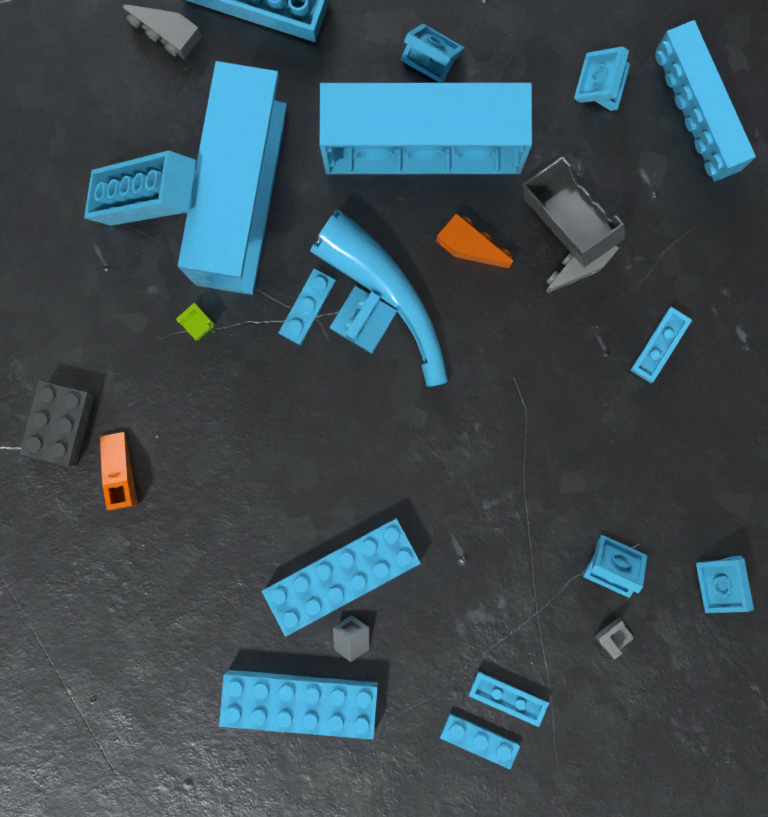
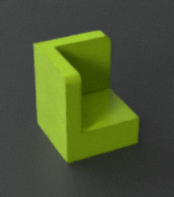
[176,303,215,341]

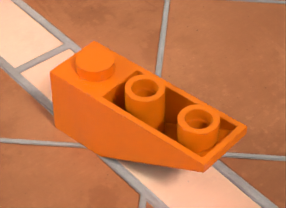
[436,214,513,268]
[100,432,139,510]

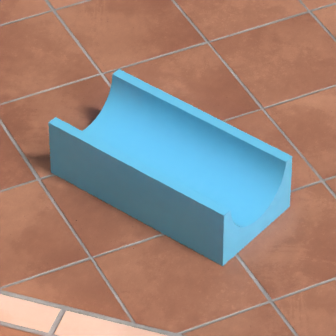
[178,61,288,295]
[320,83,532,174]

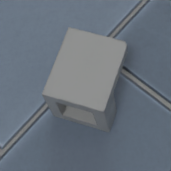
[333,615,369,662]
[594,618,633,660]

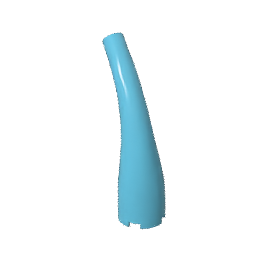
[310,209,448,387]

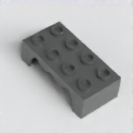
[522,156,625,267]

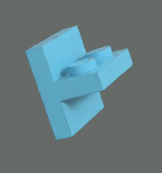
[400,24,465,83]
[574,46,630,111]
[330,286,397,354]
[583,535,647,598]
[696,555,754,613]

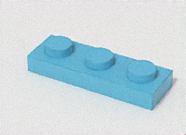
[279,269,336,346]
[630,307,692,383]
[468,671,549,727]
[440,713,520,769]

